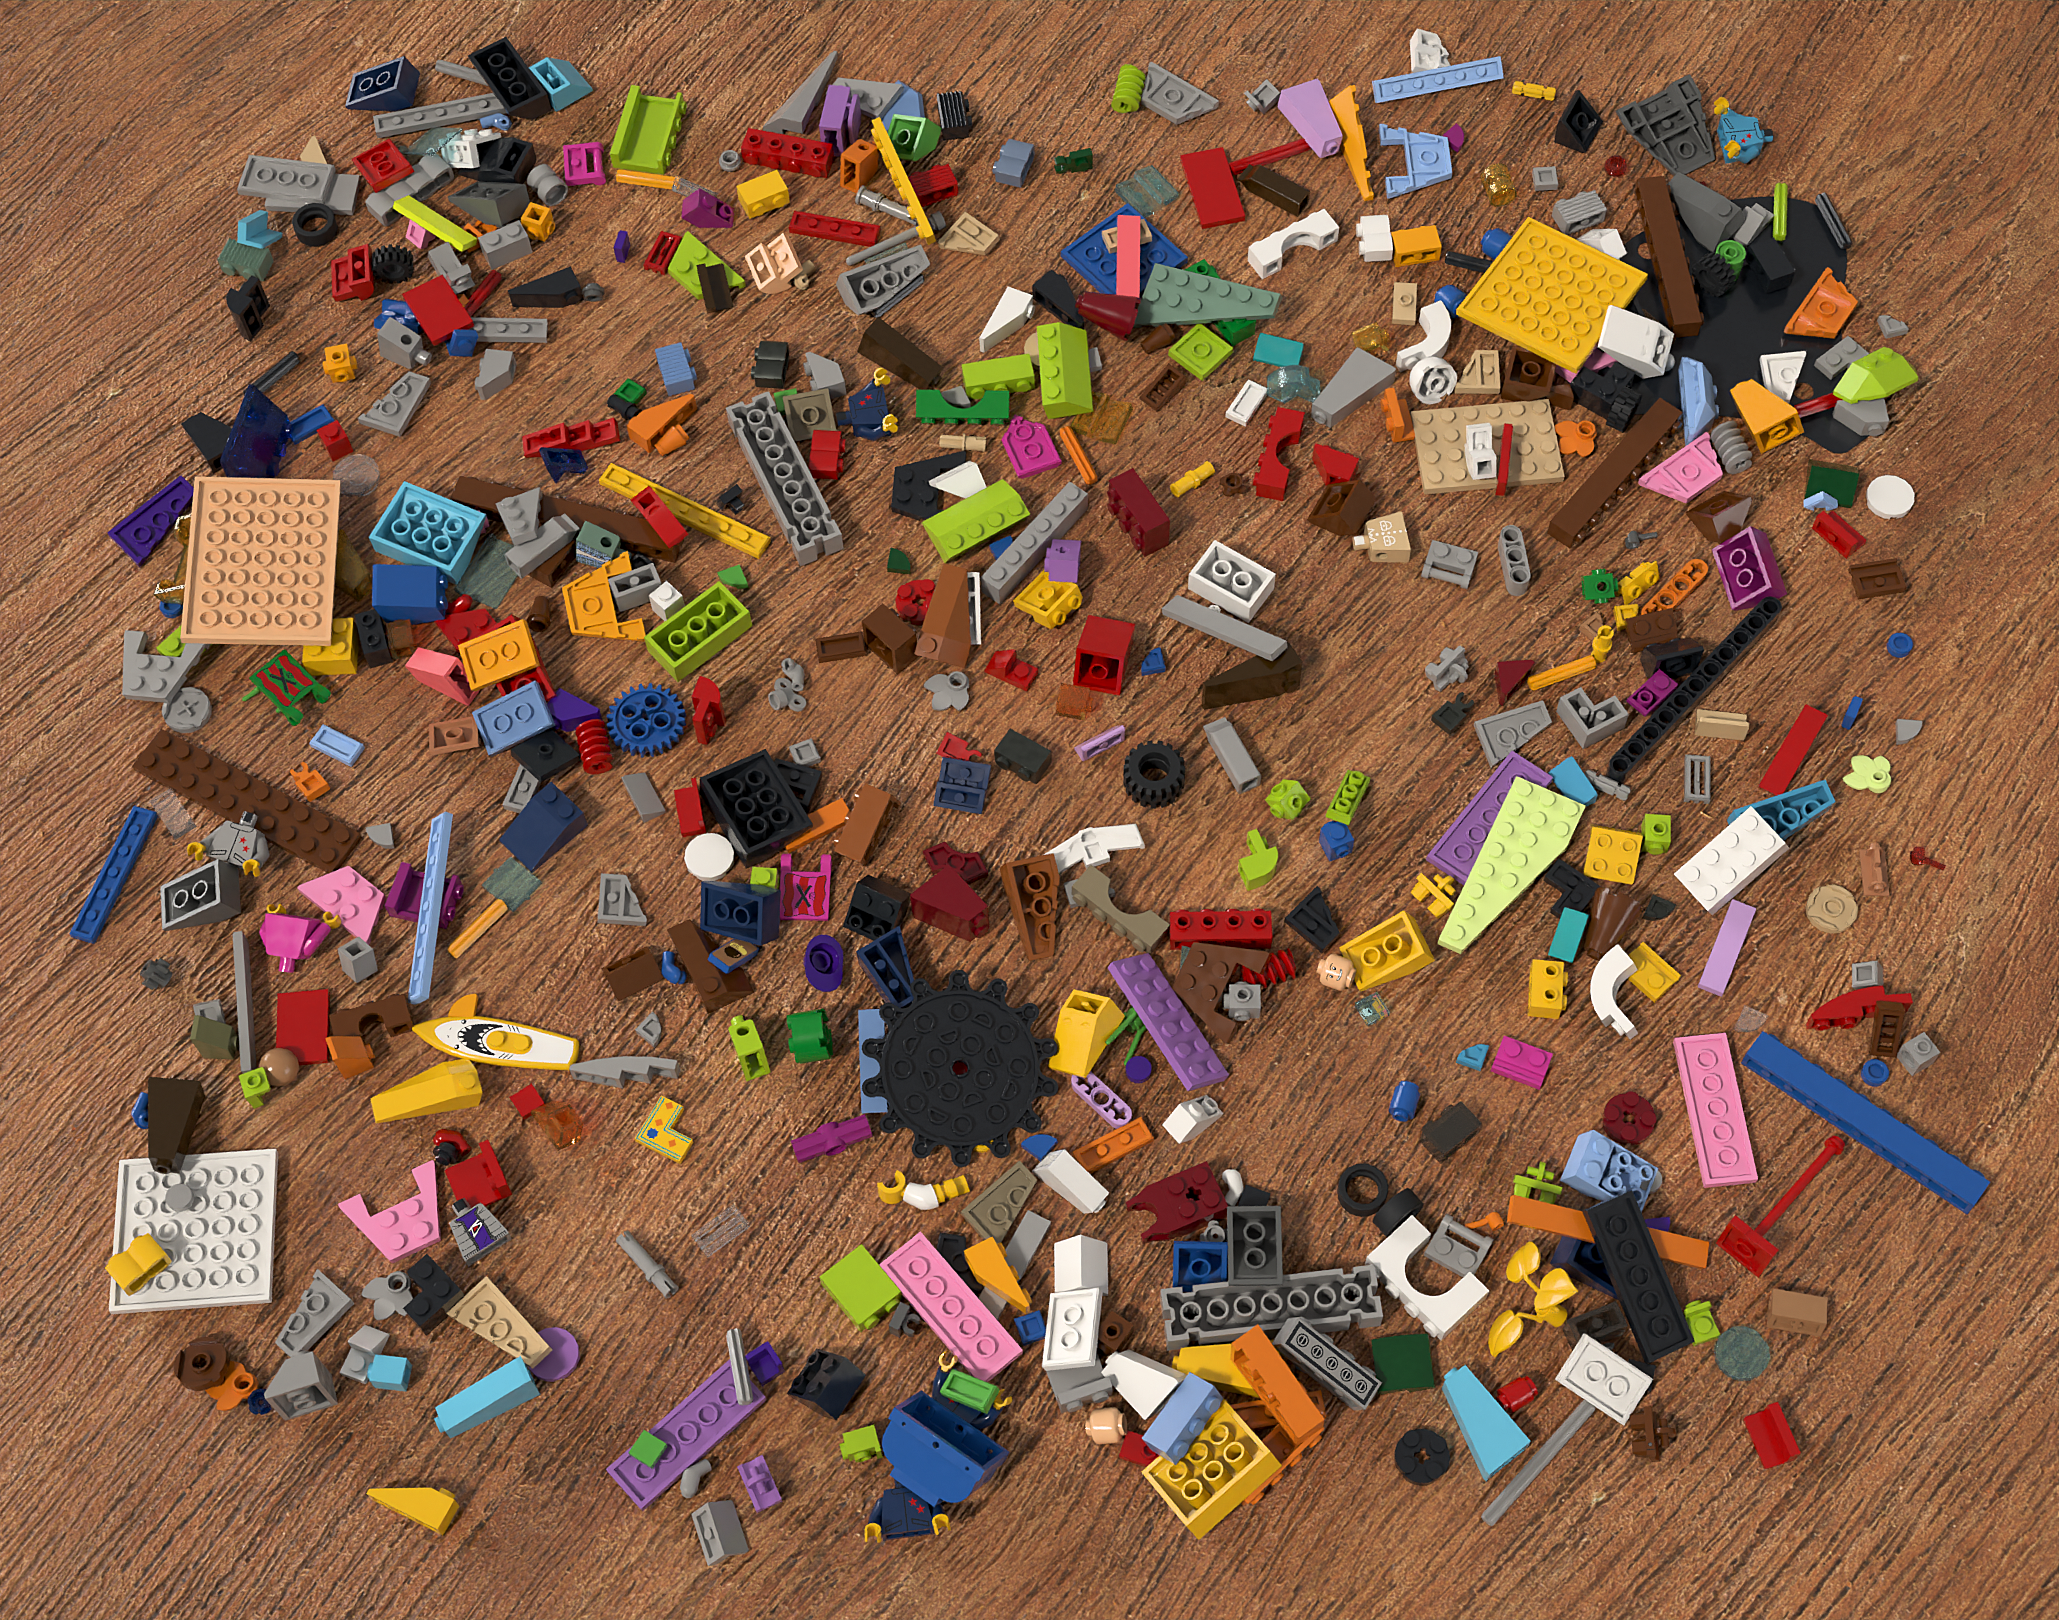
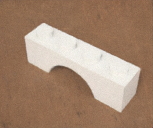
[1248,209,1339,279]

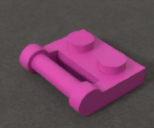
[563,142,606,186]

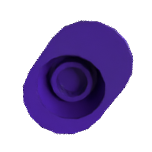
[803,935,843,992]

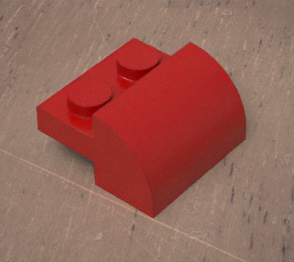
[331,244,374,302]
[691,676,726,745]

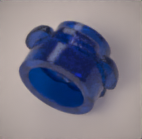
[248,1389,271,1415]

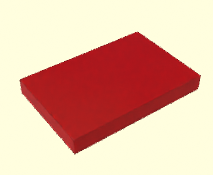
[352,139,414,193]
[402,274,474,346]
[276,989,330,1066]

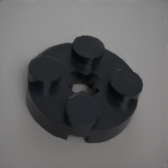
[1394,1429,1450,1486]

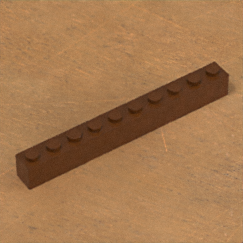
[450,476,684,563]

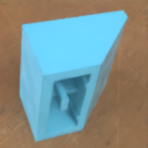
[529,57,593,112]

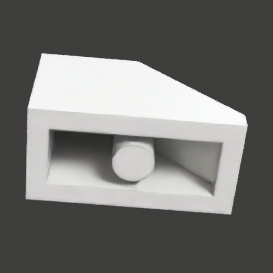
[1576,229,1627,260]
[929,461,987,499]

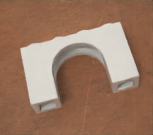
[1365,1215,1489,1341]

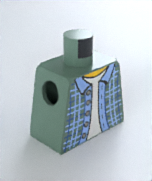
[576,521,632,568]

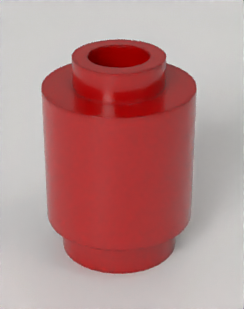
[1495,1376,1538,1414]

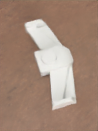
[1044,824,1145,874]

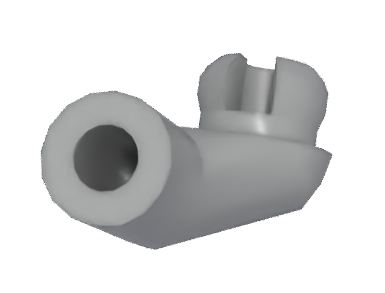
[680,1459,712,1498]

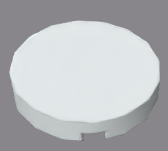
[1866,475,1914,519]
[684,833,735,881]

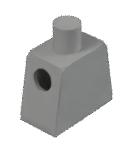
[377,317,432,369]

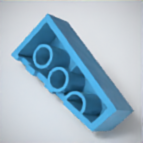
[1727,780,1836,840]

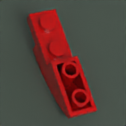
[630,486,688,549]
[1806,985,1913,1031]

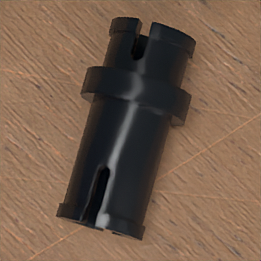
[607,394,642,420]

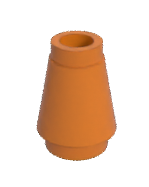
[654,424,690,457]

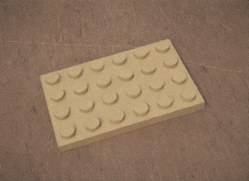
[1410,399,1565,494]

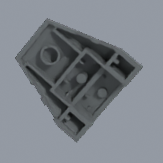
[1616,74,1715,176]

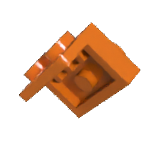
[1380,388,1415,443]

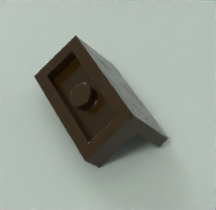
[696,263,733,314]

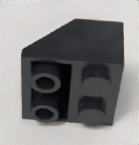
[843,875,911,941]
[787,1348,866,1421]

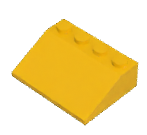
[1142,1399,1282,1540]

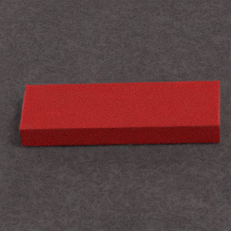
[1495,423,1513,496]

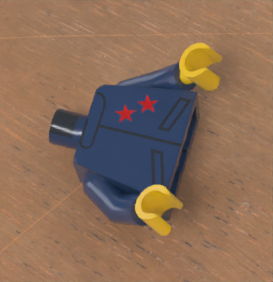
[836,368,898,441]
[932,1351,1012,1431]
[864,1479,951,1543]

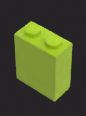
[820,1244,903,1332]

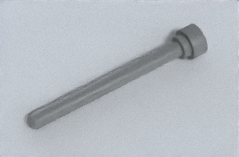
[846,211,946,266]

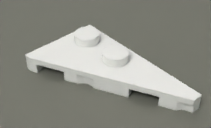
[1760,351,1806,404]

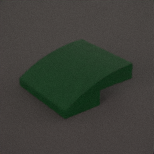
[1371,1334,1436,1395]

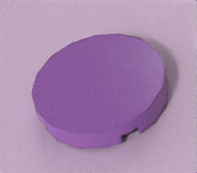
[528,1327,580,1382]

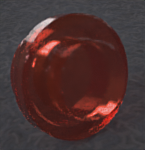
[1604,155,1627,177]

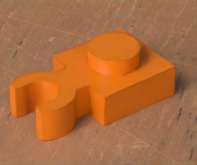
[290,762,330,802]

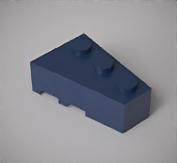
[856,925,914,1008]

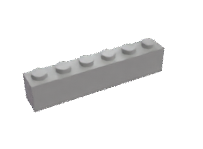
[980,481,1088,604]

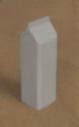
[504,514,580,579]
[1203,717,1261,794]

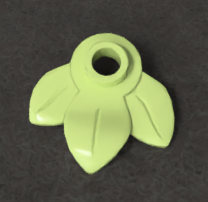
[1843,755,1891,793]

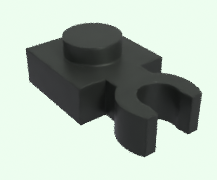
[1431,692,1474,735]

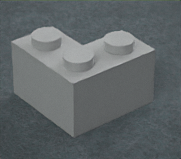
[1556,687,1629,749]

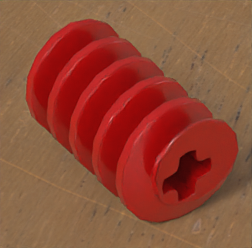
[575,719,613,775]
[1239,948,1296,988]

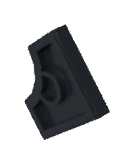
[936,1232,984,1294]

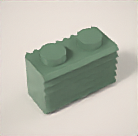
[217,238,274,281]

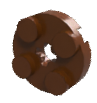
[174,1337,230,1391]

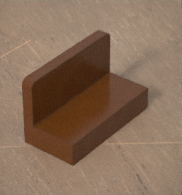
[601,946,663,1001]

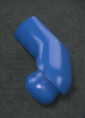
[131,1092,148,1129]

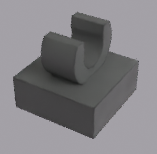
[888,1302,921,1338]

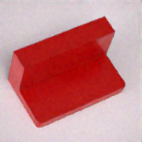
[1812,511,1866,559]
[674,777,707,838]
[1743,1402,1801,1470]

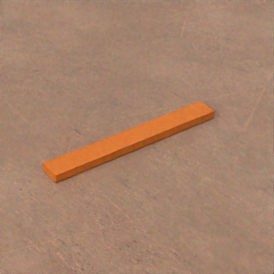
[1507,1195,1709,1269]

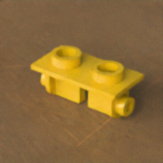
[1614,561,1660,605]

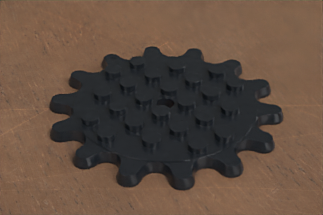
[862,970,1058,1168]

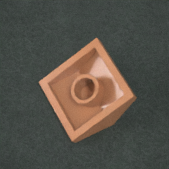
[429,716,481,756]

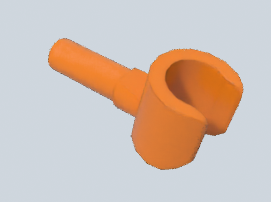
[1465,1212,1504,1231]

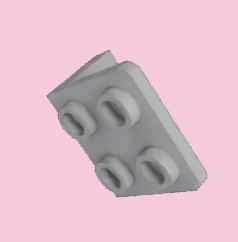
[1046,1351,1112,1413]

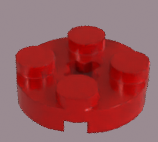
[895,579,936,626]

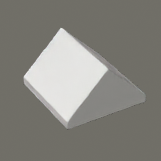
[1054,1235,1108,1296]

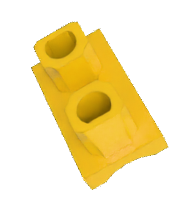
[1411,873,1456,919]

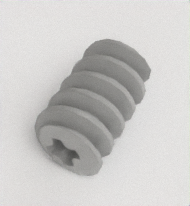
[1710,420,1752,474]

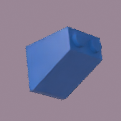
[372,564,448,629]

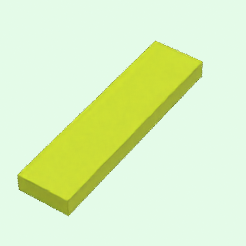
[393,195,477,252]

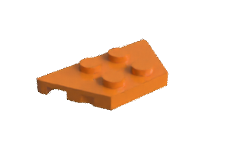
[1784,267,1858,338]

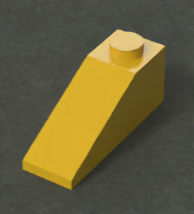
[366,1488,459,1536]

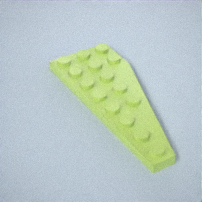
[1437,776,1585,954]

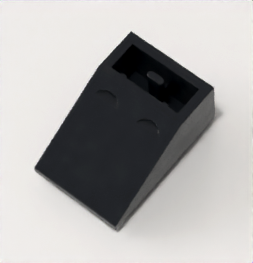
[458,137,537,184]

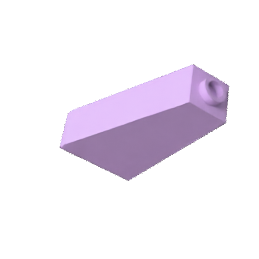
[1277,79,1343,158]

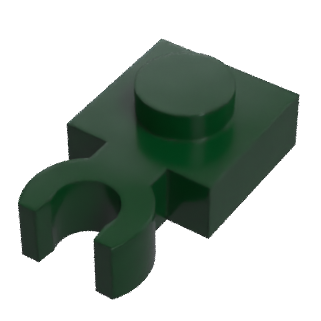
[1054,148,1093,174]

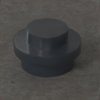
[433,1142,459,1166]

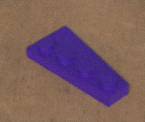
[107,475,194,568]

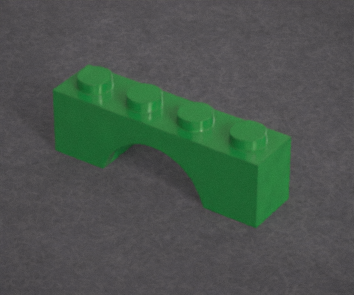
[916,390,1010,426]

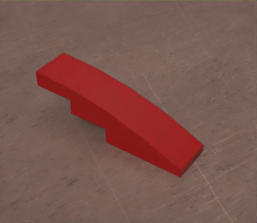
[522,417,620,458]
[1758,704,1828,796]

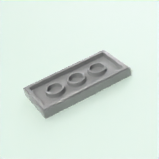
[237,155,336,204]
[265,174,361,215]

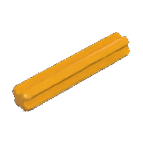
[616,169,681,190]
[1527,655,1596,691]
[447,899,508,958]

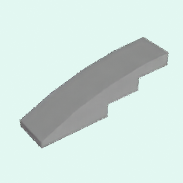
[569,1056,680,1088]

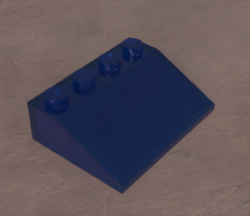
[220,384,293,479]

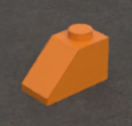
[325,1036,375,1079]

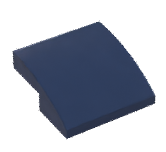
[933,756,992,814]

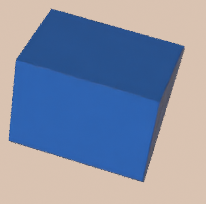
[1173,1241,1228,1292]

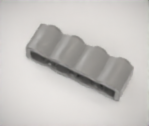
[365,152,454,227]

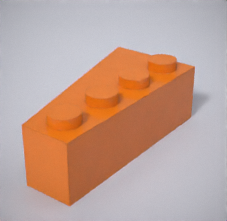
[1230,1324,1325,1446]

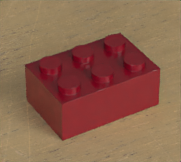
[1107,468,1170,557]

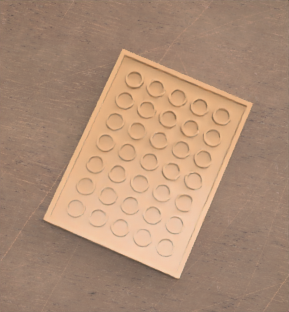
[180,477,341,646]

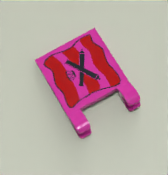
[780,854,832,921]

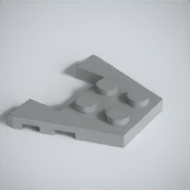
[122,630,211,703]

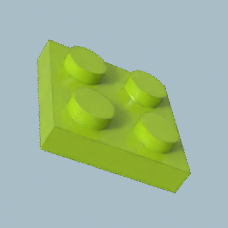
[1168,324,1233,381]

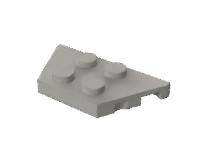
[1141,62,1219,125]

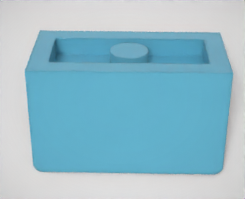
[237,210,283,249]

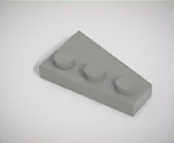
[495,487,543,546]
[1473,700,1552,768]
[275,1269,354,1358]

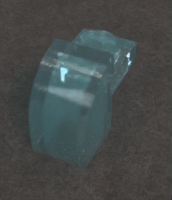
[1267,365,1320,404]

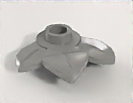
[924,671,969,711]
[361,1271,413,1320]

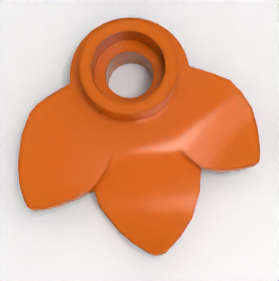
[1554,420,1597,458]
[205,1361,259,1411]

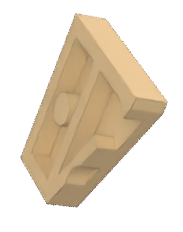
[1455,350,1500,394]

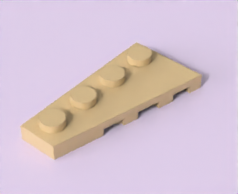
[446,1276,553,1369]

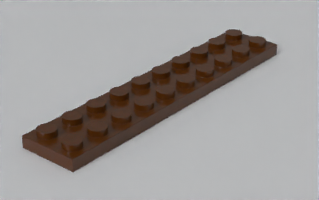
[132,729,362,874]

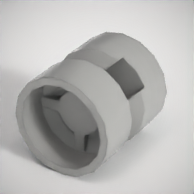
[527,164,568,206]

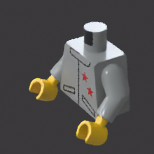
[187,811,269,877]

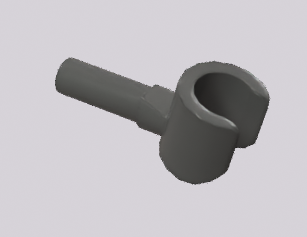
[1625,531,1657,549]

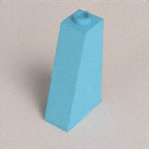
[434,1356,540,1439]
[1442,1365,1531,1481]

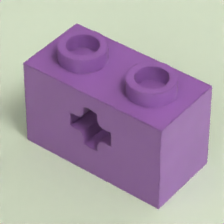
[1044,539,1081,583]

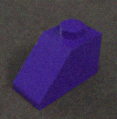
[547,688,603,732]

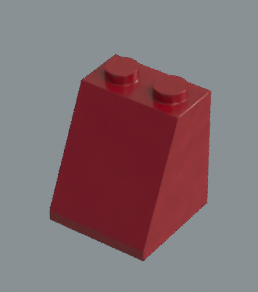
[910,865,990,942]

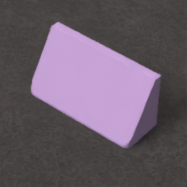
[1075,725,1125,761]

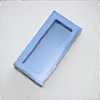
[309,724,365,767]

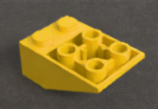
[1048,989,1125,1078]

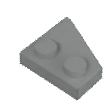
[597,873,647,926]

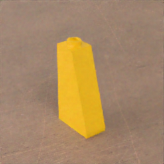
[1172,1340,1280,1398]

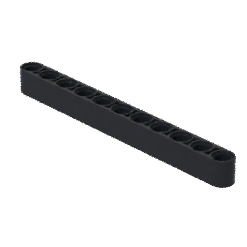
[1606,596,1782,785]

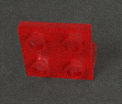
[445,1139,513,1208]

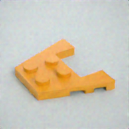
[562,551,646,642]

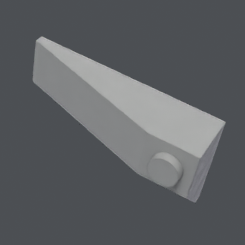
[836,245,930,316]

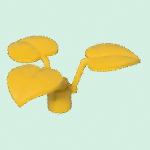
[1488,1242,1578,1358]

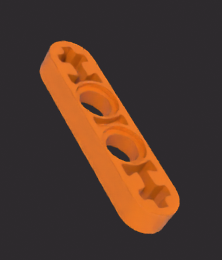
[1640,559,1708,615]

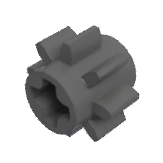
[140,958,173,990]

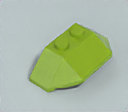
[1833,347,1918,404]

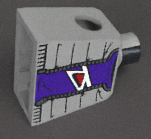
[449,1198,512,1267]

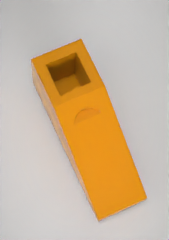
[964,1236,1032,1315]

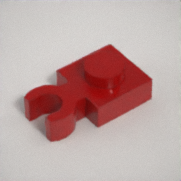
[936,732,983,761]

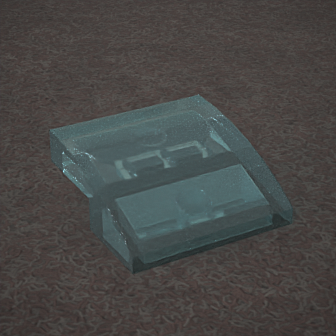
[1114,165,1179,218]

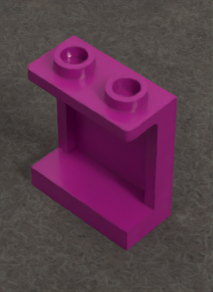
[385,862,464,929]

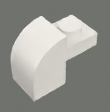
[1464,423,1496,480]

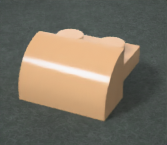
[745,233,803,294]

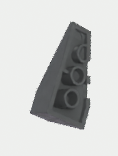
[1666,172,1745,253]

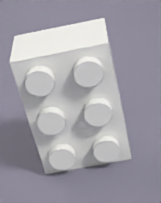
[1188,540,1276,623]

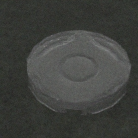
[333,454,380,497]

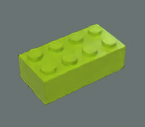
[644,581,752,682]

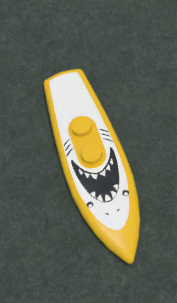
[412,1016,579,1071]

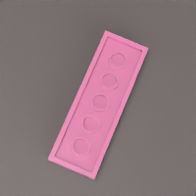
[1673,1033,1758,1188]
[879,1231,1023,1382]

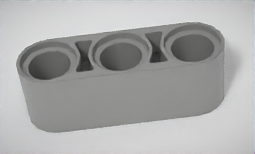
[1498,525,1530,596]

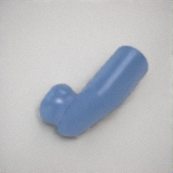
[479,113,512,130]

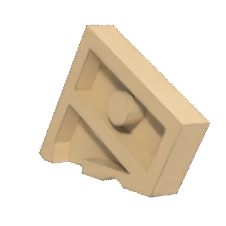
[937,212,1000,255]

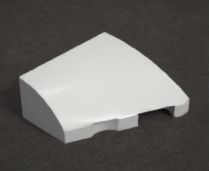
[1410,29,1451,73]

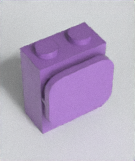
[819,85,861,157]

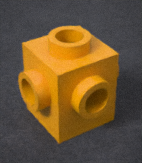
[521,202,555,242]
[323,343,358,383]

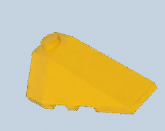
[370,1059,482,1123]

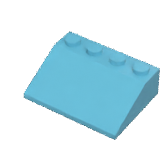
[369,481,487,585]

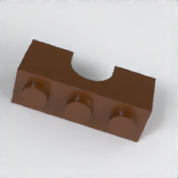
[329,994,415,1045]

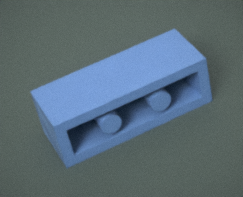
[1142,1372,1224,1465]

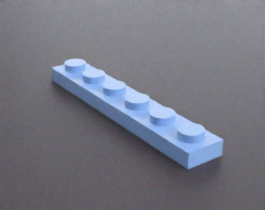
[1372,56,1504,103]

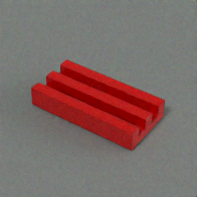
[643,231,682,276]

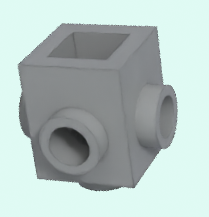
[1224,982,1261,1021]

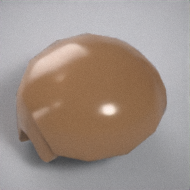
[259,1048,299,1087]

